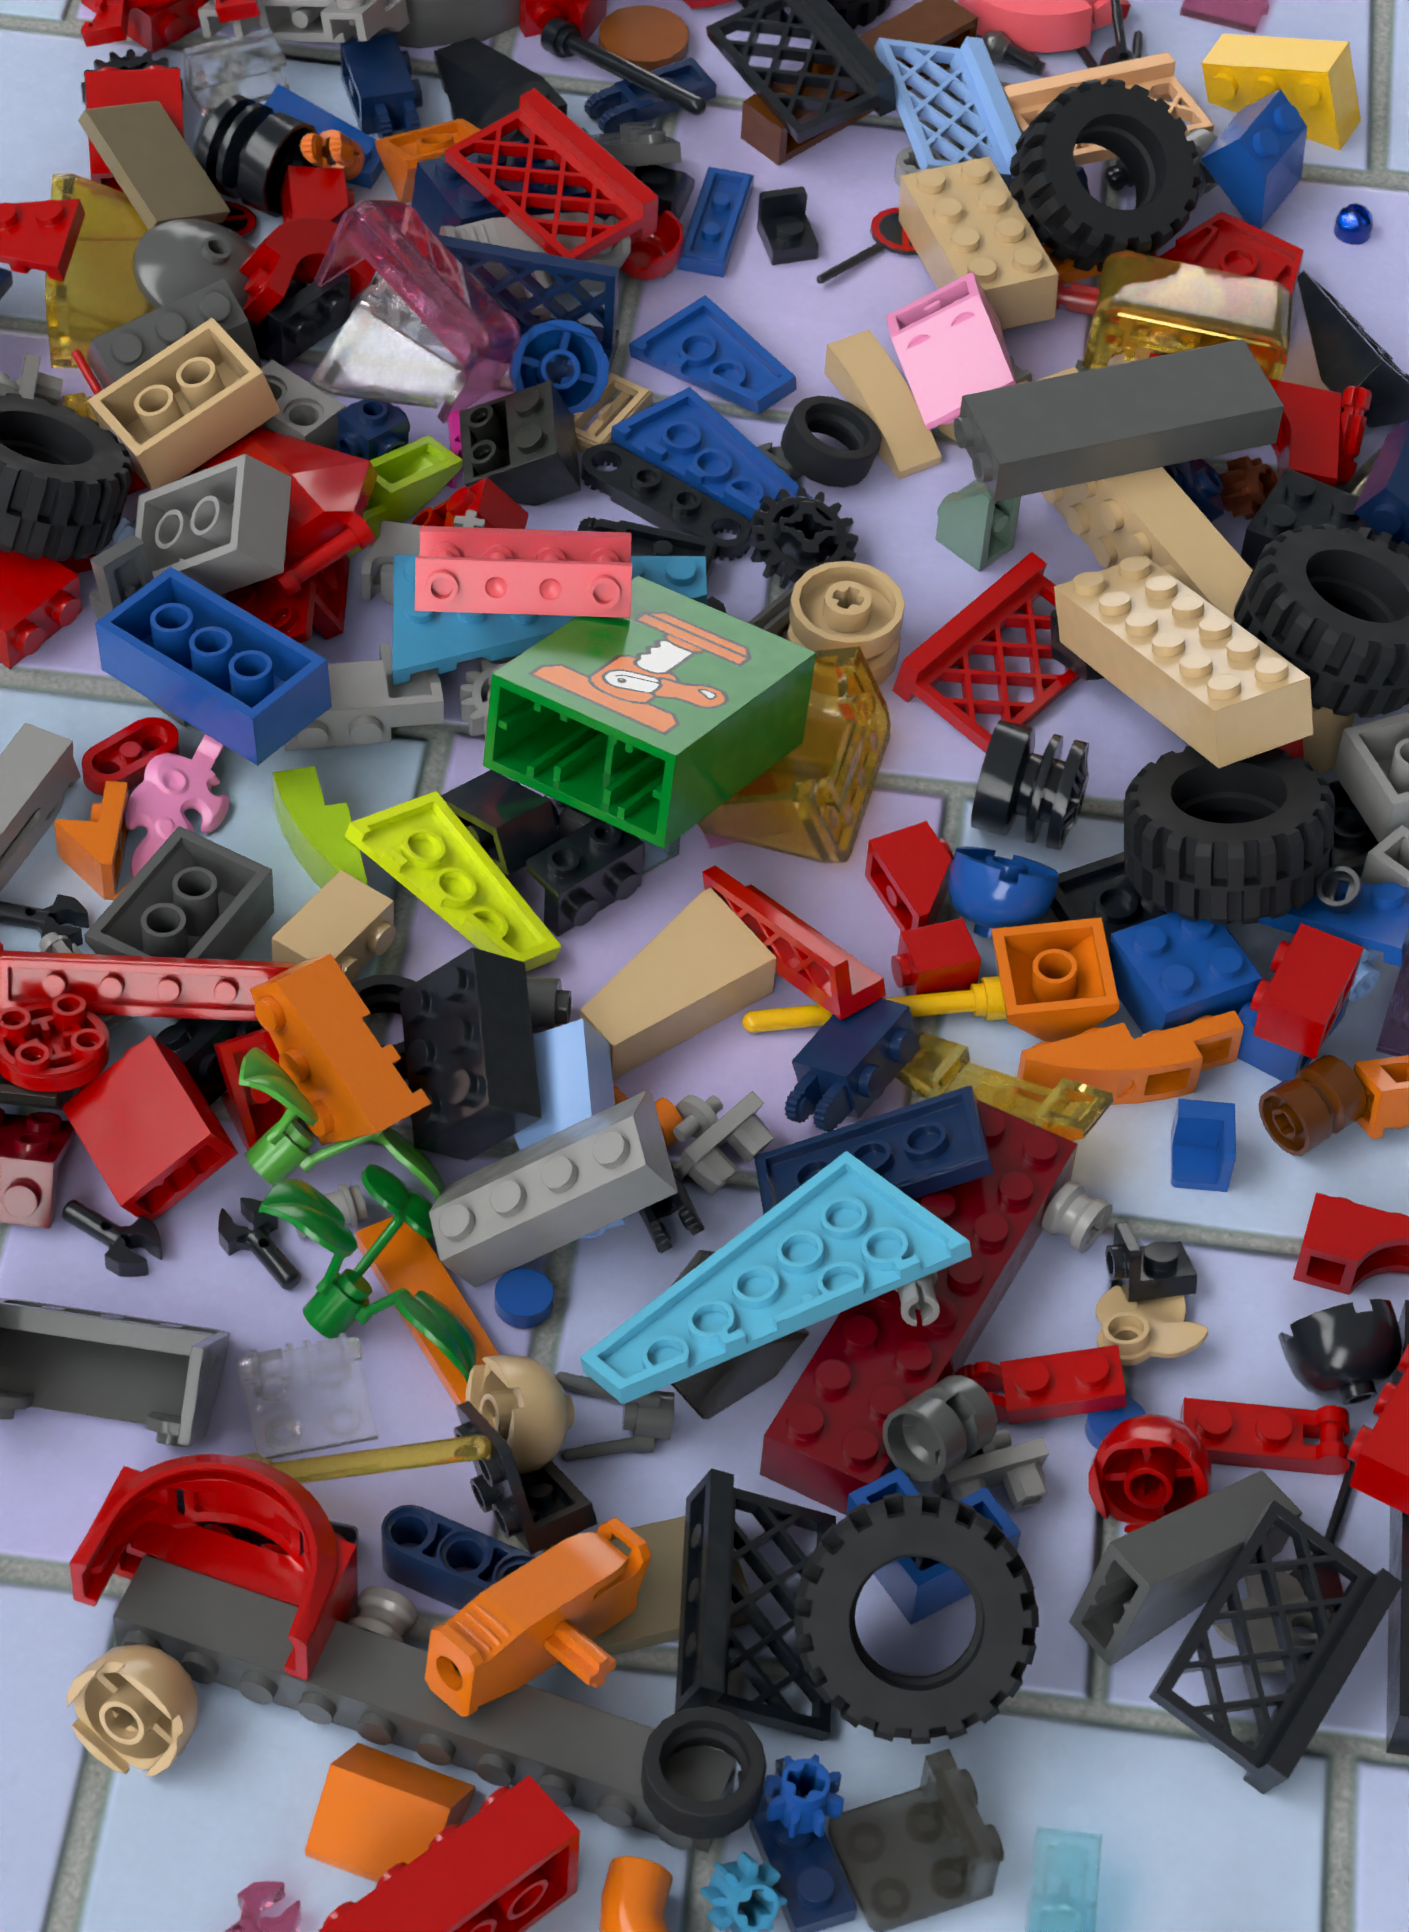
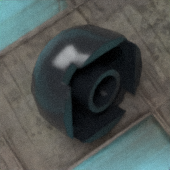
[1278,1299,1403,1405]

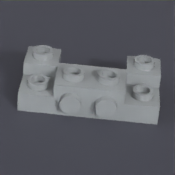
[198,0,410,43]
[284,643,444,751]

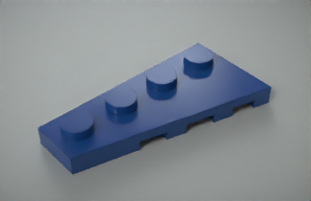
[611,387,813,524]

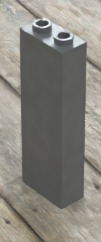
[954,339,1284,502]

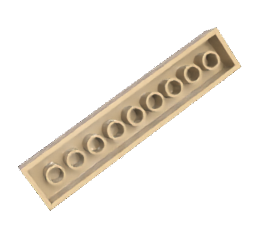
[1036,367,1355,774]

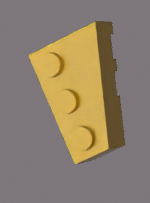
[1201,34,1361,150]

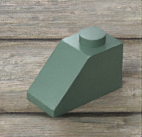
[935,480,1021,572]

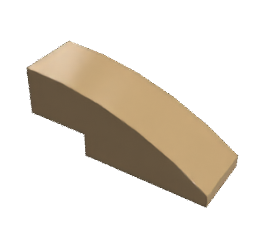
[824,330,942,479]

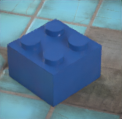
[1108,911,1262,1034]

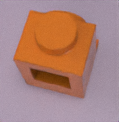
[1353,1055,1409,1139]

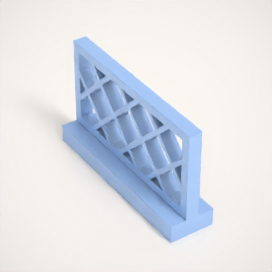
[874,36,1021,193]

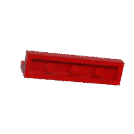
[702,865,886,1020]

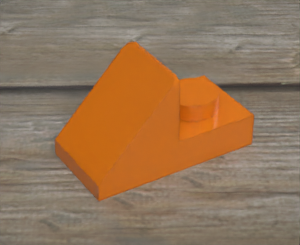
[54,781,129,900]

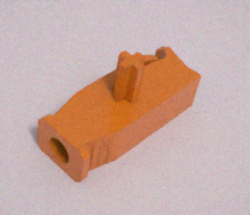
[425,1517,652,1717]

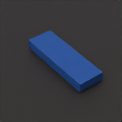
[677,167,754,278]

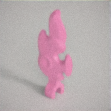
[124,734,230,878]

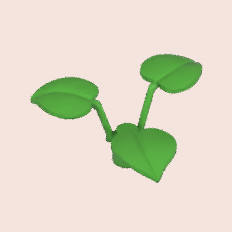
[239,1047,445,1200]

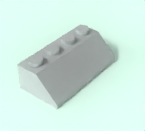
[429,1090,678,1287]

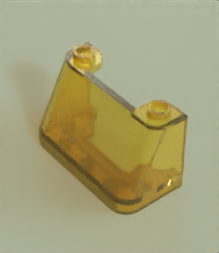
[45,173,156,368]
[1082,250,1293,380]
[697,646,891,864]

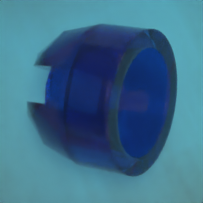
[1334,203,1373,245]

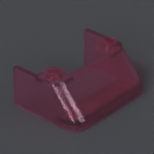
[314,200,520,424]

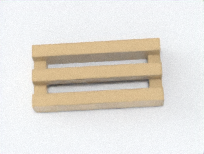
[573,373,653,453]

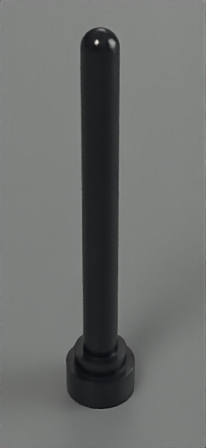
[541,17,706,115]

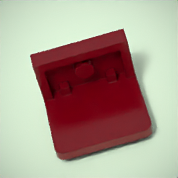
[0,1108,76,1228]

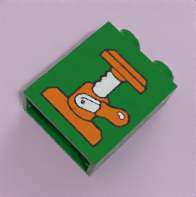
[483,576,817,849]

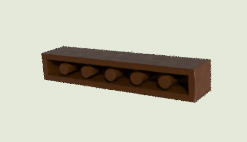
[741,0,978,166]

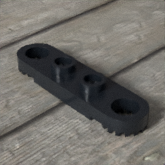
[581,444,751,561]

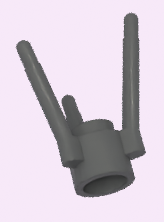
[554,1372,675,1461]

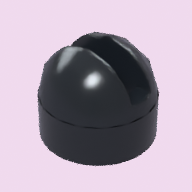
[1316,866,1363,914]

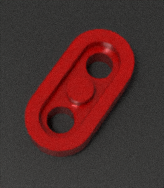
[81,717,180,796]

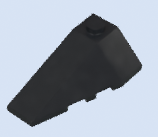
[434,37,567,142]
[1297,270,1409,428]

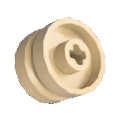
[787,561,905,693]

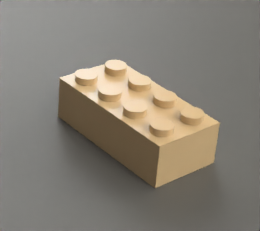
[899,157,1059,330]

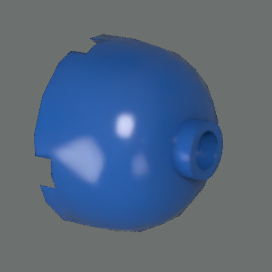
[509,319,609,417]
[948,846,1059,939]

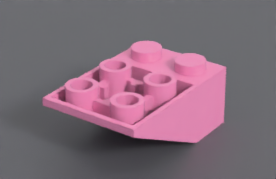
[886,272,1017,431]

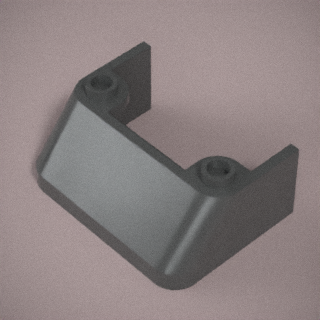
[0,1298,230,1447]

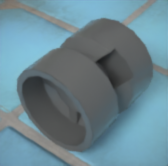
[883,1375,997,1482]

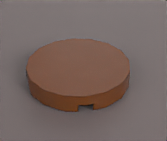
[599,5,689,71]

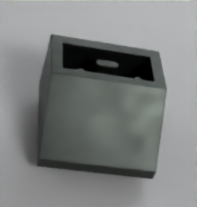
[459,380,581,506]

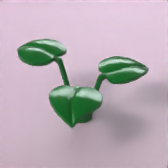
[259,1164,476,1383]

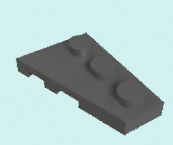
[590,122,681,167]

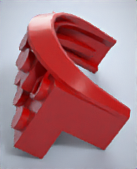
[69,1454,358,1681]

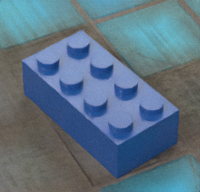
[95,566,332,766]

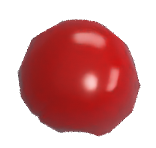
[611,210,684,281]

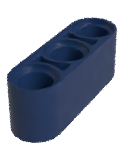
[381,1504,536,1610]

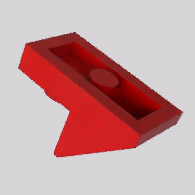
[519,0,607,41]
[214,1028,301,1150]

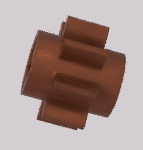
[1220,455,1278,520]

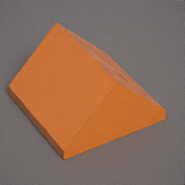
[375,118,481,205]
[992,917,1119,1042]
[305,1743,476,1882]

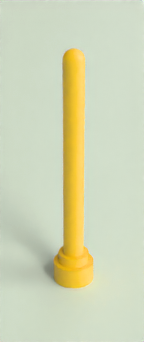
[742,976,1007,1033]

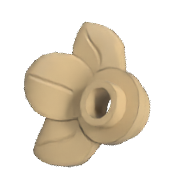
[1096,1285,1208,1366]

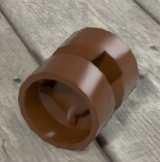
[1258,1055,1367,1156]

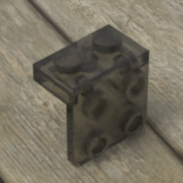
[828,1748,1004,1932]

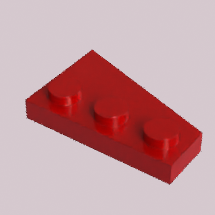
[0,199,86,282]

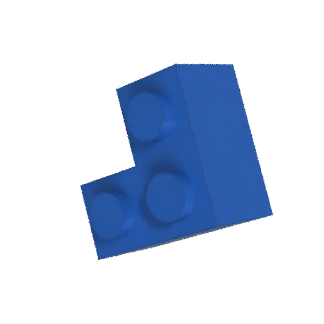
[846,1468,1021,1625]

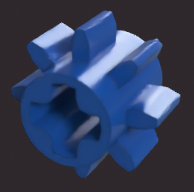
[764,1754,844,1839]

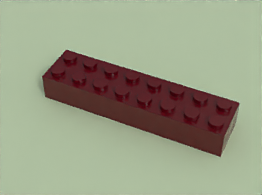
[760,1099,1078,1515]

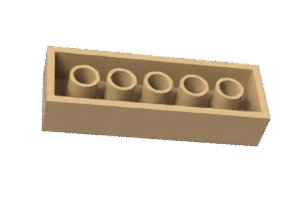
[1054,556,1313,768]

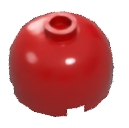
[1088,1414,1212,1533]

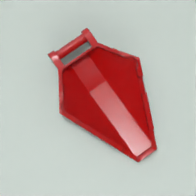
[192,427,377,598]

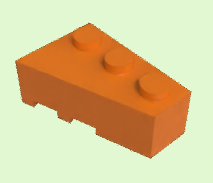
[249,953,432,1145]

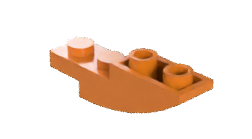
[1015,1010,1244,1105]

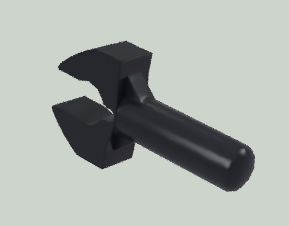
[0,894,89,947]
[218,1197,301,1290]
[62,1200,162,1277]

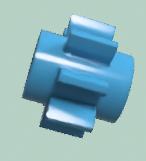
[700,1852,787,1932]

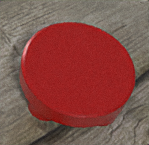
[0,993,110,1092]

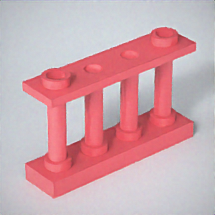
[415,526,632,618]

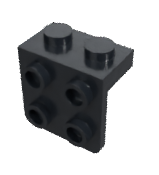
[251,266,351,367]
[454,1401,598,1555]

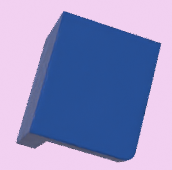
[1171,1099,1236,1192]

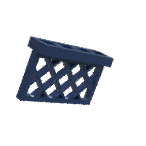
[419,232,619,375]

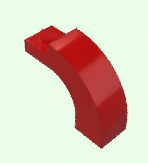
[238,218,383,324]

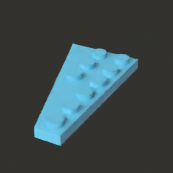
[580,1151,972,1404]

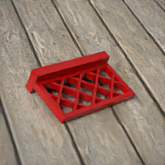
[445,88,659,261]
[892,552,1081,753]

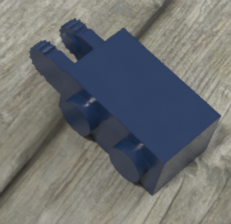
[340,33,423,139]
[784,998,920,1132]

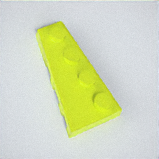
[345,791,562,972]

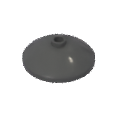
[132,219,267,330]

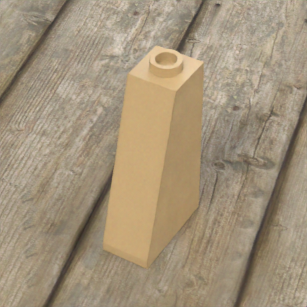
[580,887,777,1080]

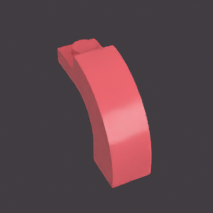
[958,0,1113,53]

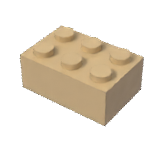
[87,318,281,490]

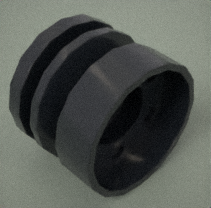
[196,94,318,218]
[971,720,1089,850]

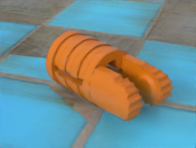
[300,130,365,181]

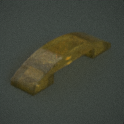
[896,1032,1113,1141]

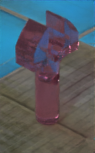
[224,1881,301,1932]

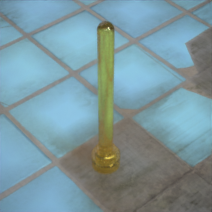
[235,1434,492,1484]

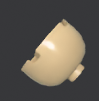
[465,1355,574,1475]
[66,1644,199,1777]

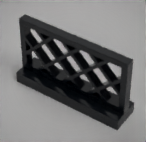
[706,0,896,144]
[675,1468,836,1741]
[1149,1500,1403,1794]

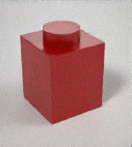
[891,918,981,996]

